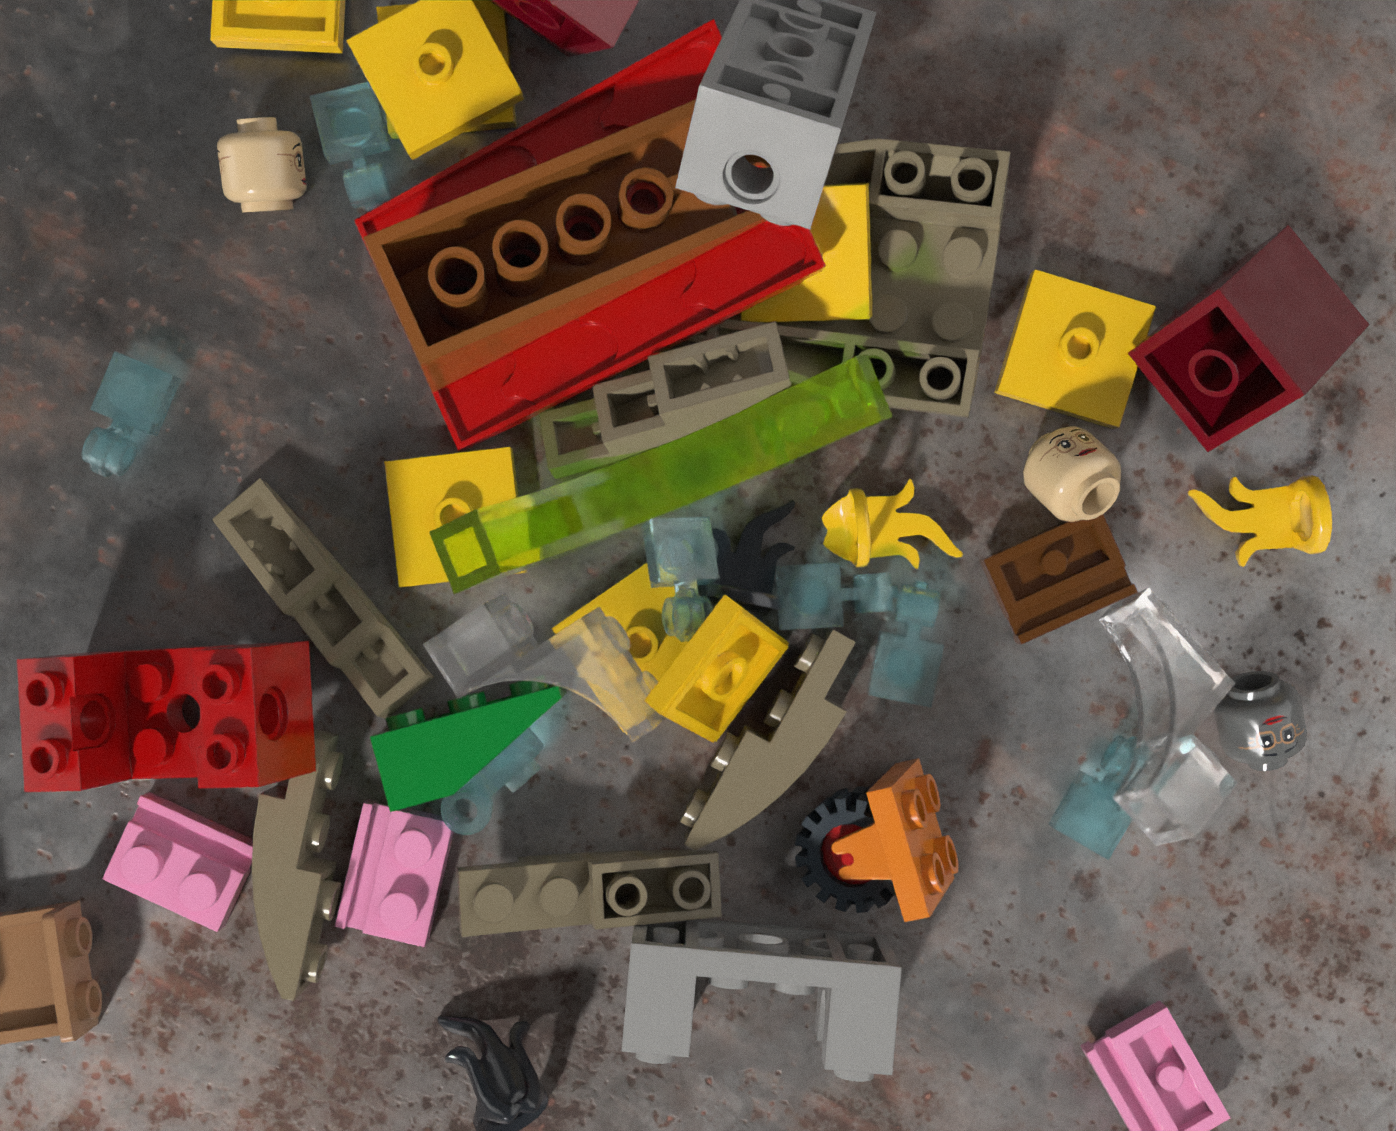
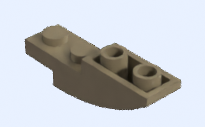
[679,627,856,850]
[252,729,344,1001]
[457,850,722,937]

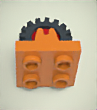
[795,758,958,922]

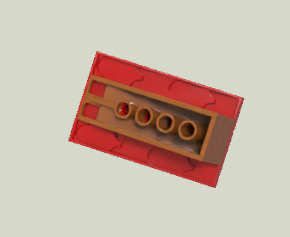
[354,19,826,453]

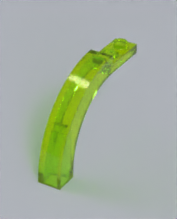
[429,354,893,594]

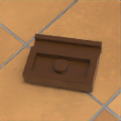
[979,514,1138,645]

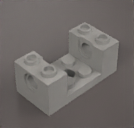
[675,0,877,229]
[622,919,902,1082]

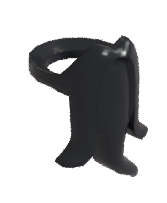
[705,500,795,621]
[437,1015,549,1131]

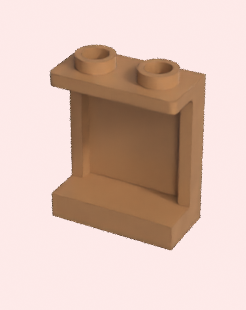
[0,900,102,1045]

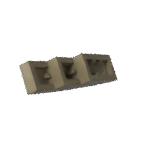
[539,321,791,479]
[212,478,434,719]

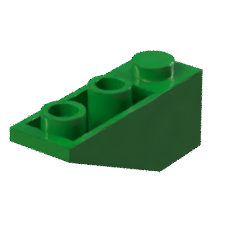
[370,674,567,812]

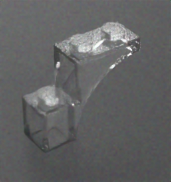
[1099,587,1238,845]
[423,594,666,743]

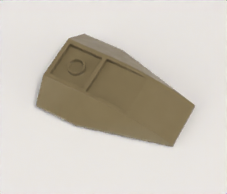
[688,138,1010,418]

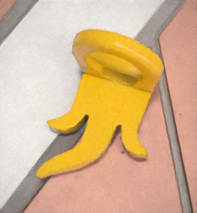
[1187,475,1332,567]
[821,479,963,569]

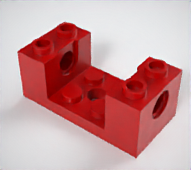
[17,641,316,792]

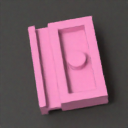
[102,792,253,932]
[335,799,457,947]
[1080,1000,1231,1131]

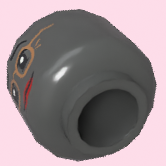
[1213,671,1307,771]

